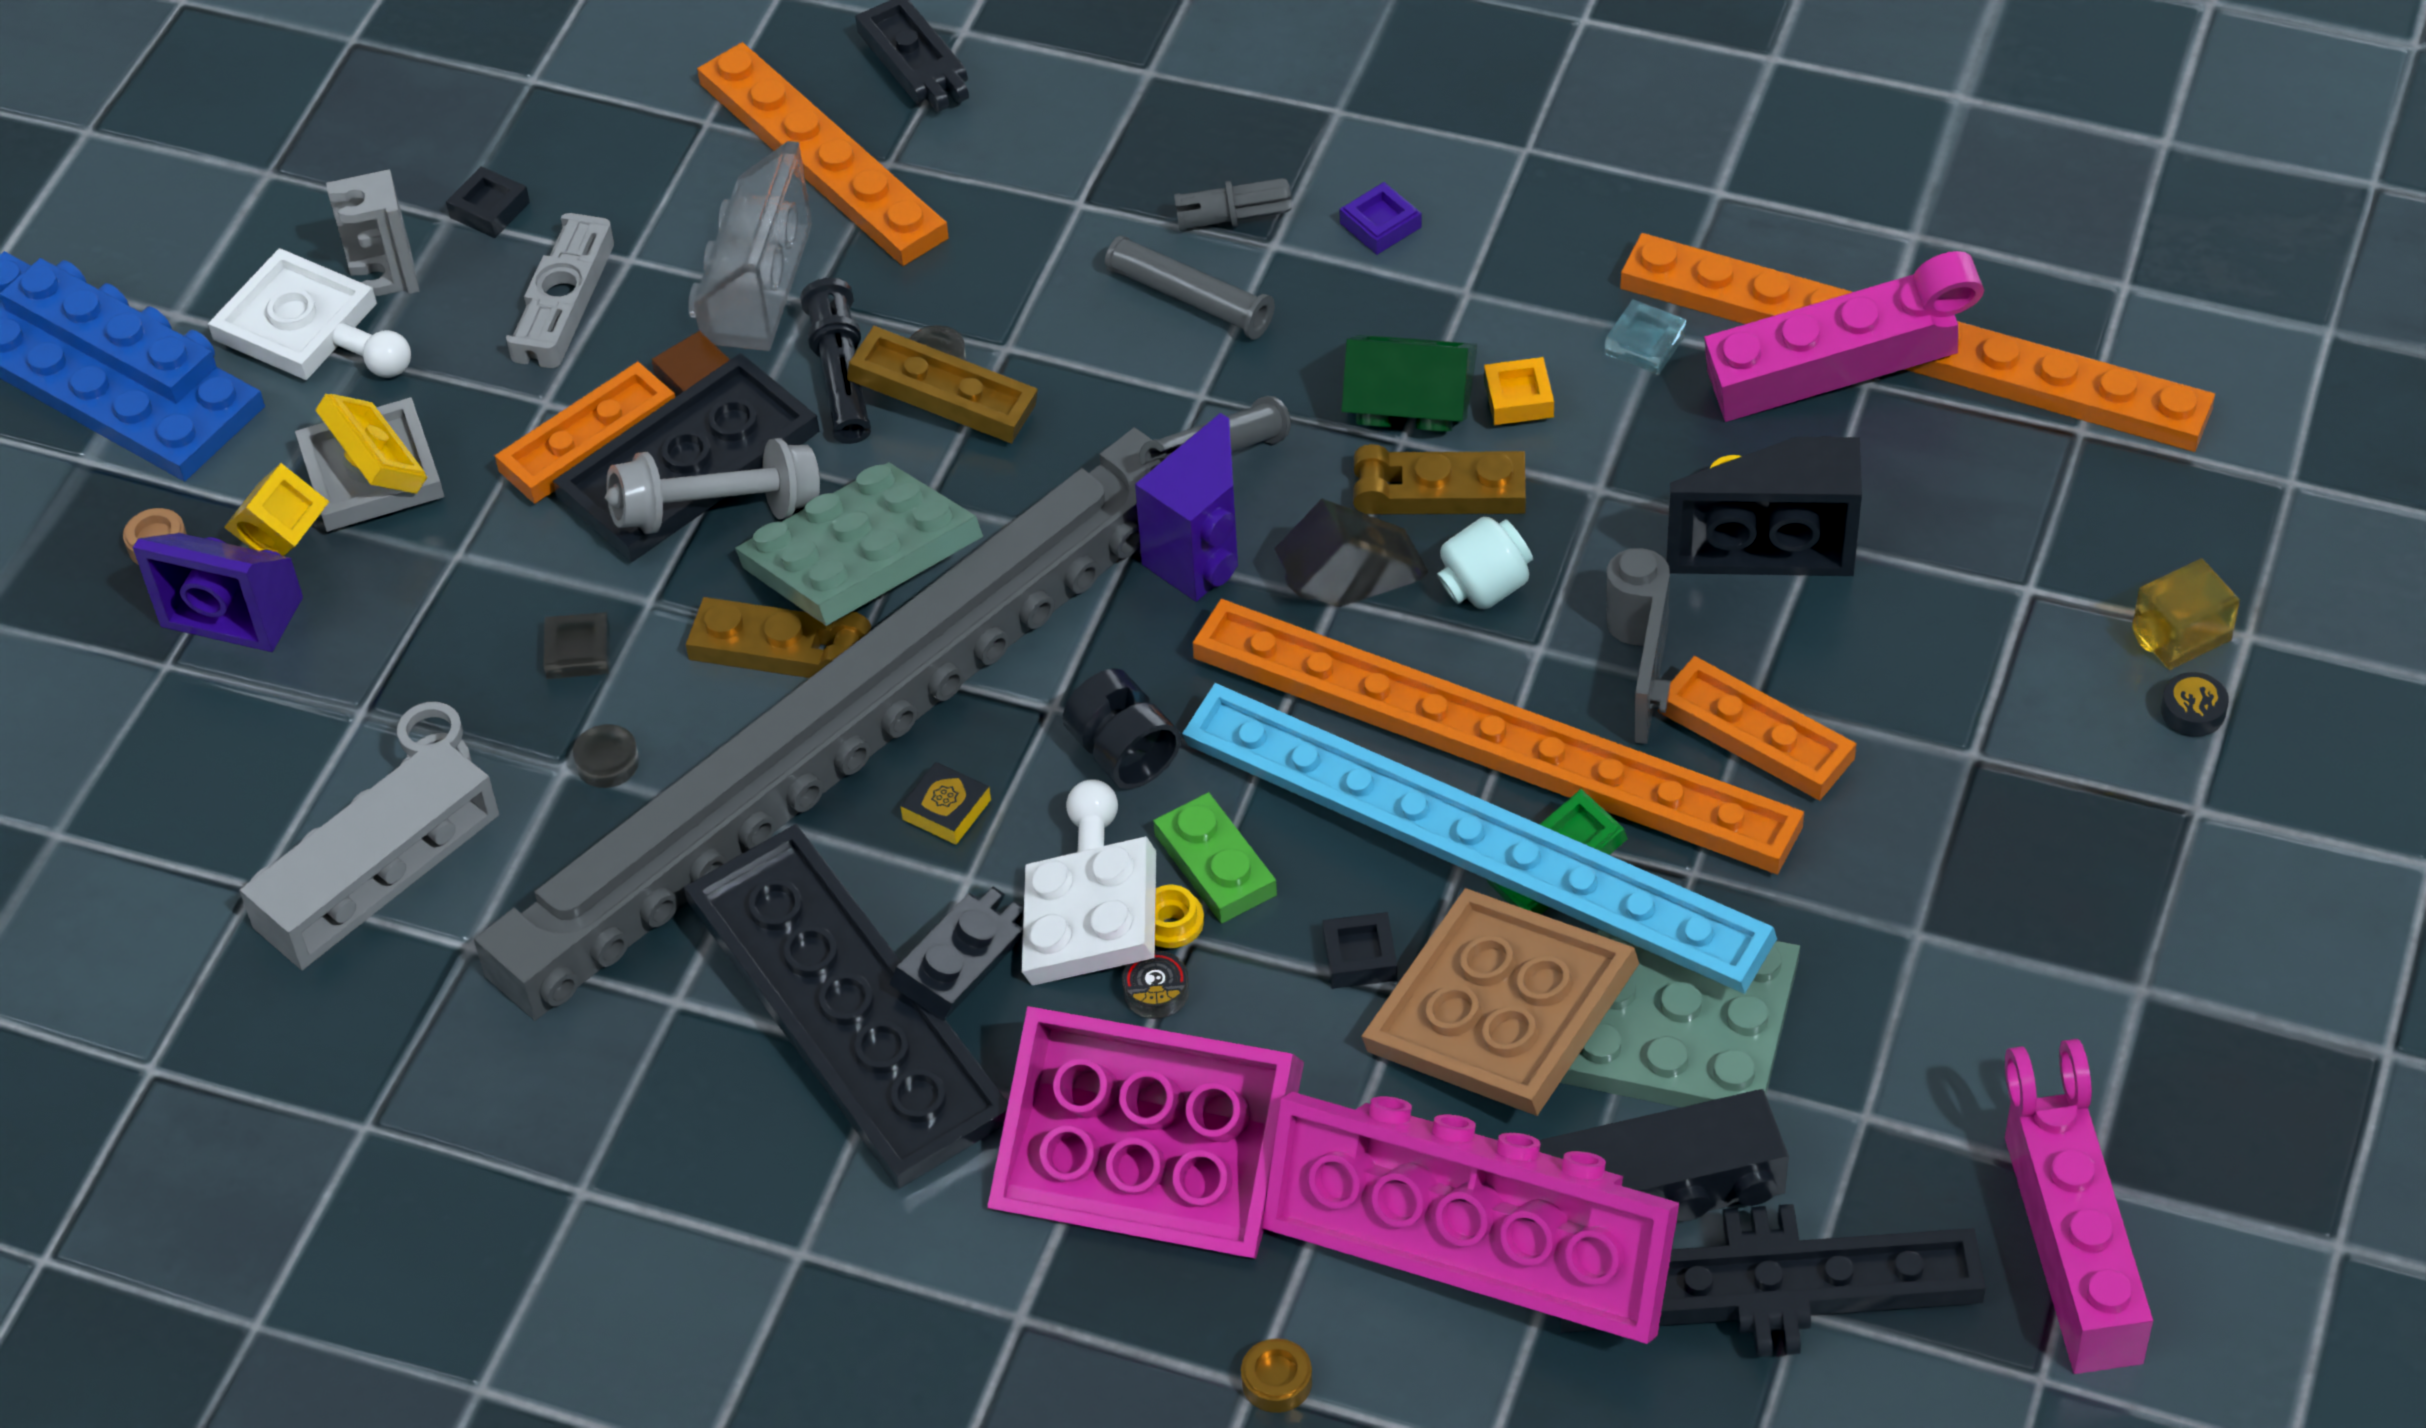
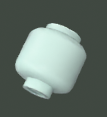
[1437,517,1533,610]

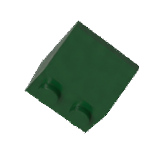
[1341,335,1477,431]

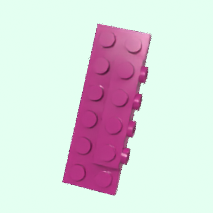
[1262,1092,1679,1344]

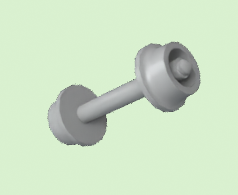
[604,438,821,534]

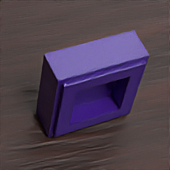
[1339,182,1422,255]

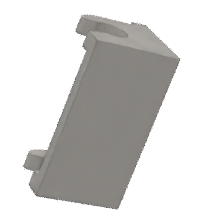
[326,169,420,297]

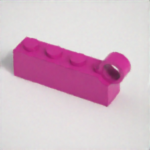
[1704,251,1984,422]

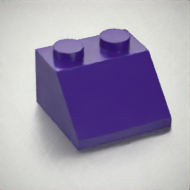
[1135,413,1238,602]
[133,533,303,653]

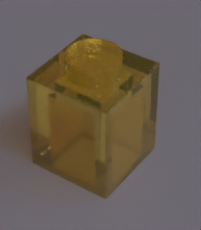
[2132,558,2240,670]

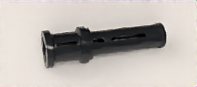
[800,278,871,444]

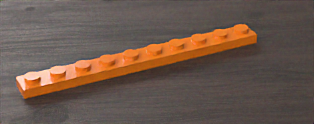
[1620,233,2216,452]
[1193,599,1804,875]

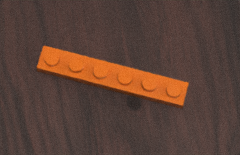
[697,42,949,266]

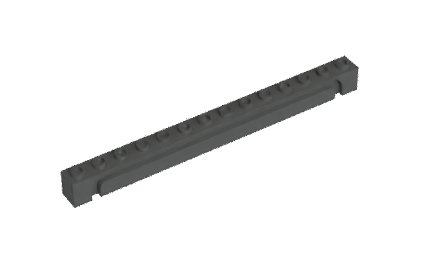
[474,427,1161,1021]

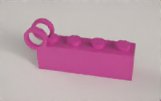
[2005,1039,2153,1374]

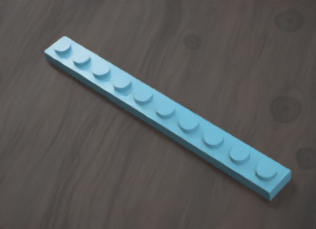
[1182,683,1777,994]

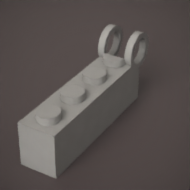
[239,702,500,970]

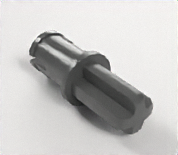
[1174,178,1292,231]

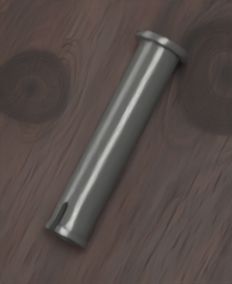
[1105,235,1275,340]
[1139,395,1291,474]

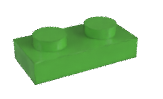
[1153,792,1277,924]

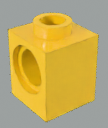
[224,463,329,556]

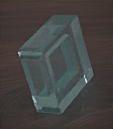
[1605,299,1686,375]

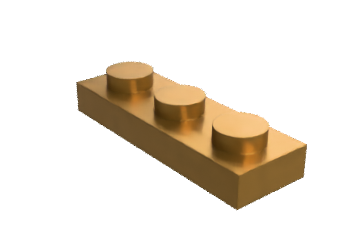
[847,326,1038,444]

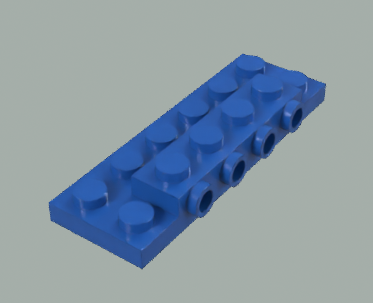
[0,251,265,482]

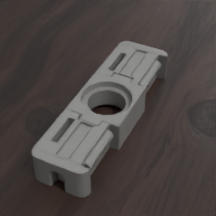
[506,213,614,368]

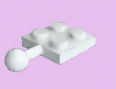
[208,248,411,380]
[1022,780,1156,986]

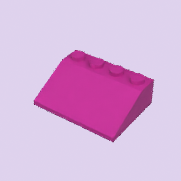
[987,1006,1304,1259]

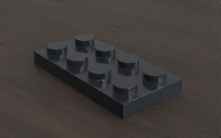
[553,353,820,562]

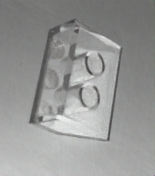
[689,141,812,351]

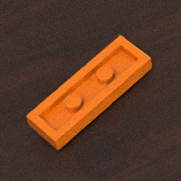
[494,361,675,504]
[1658,656,1857,801]

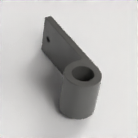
[1606,548,1671,744]

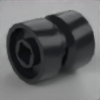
[1062,668,1181,789]

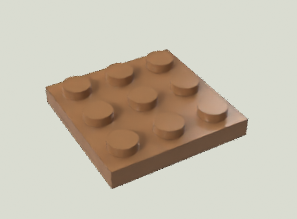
[1362,888,1639,1116]

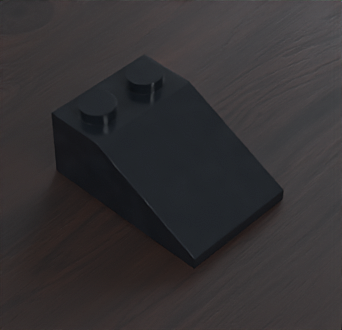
[1666,436,1862,576]

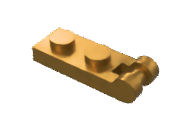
[1353,444,1526,515]
[686,597,871,678]

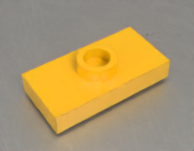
[315,394,427,494]

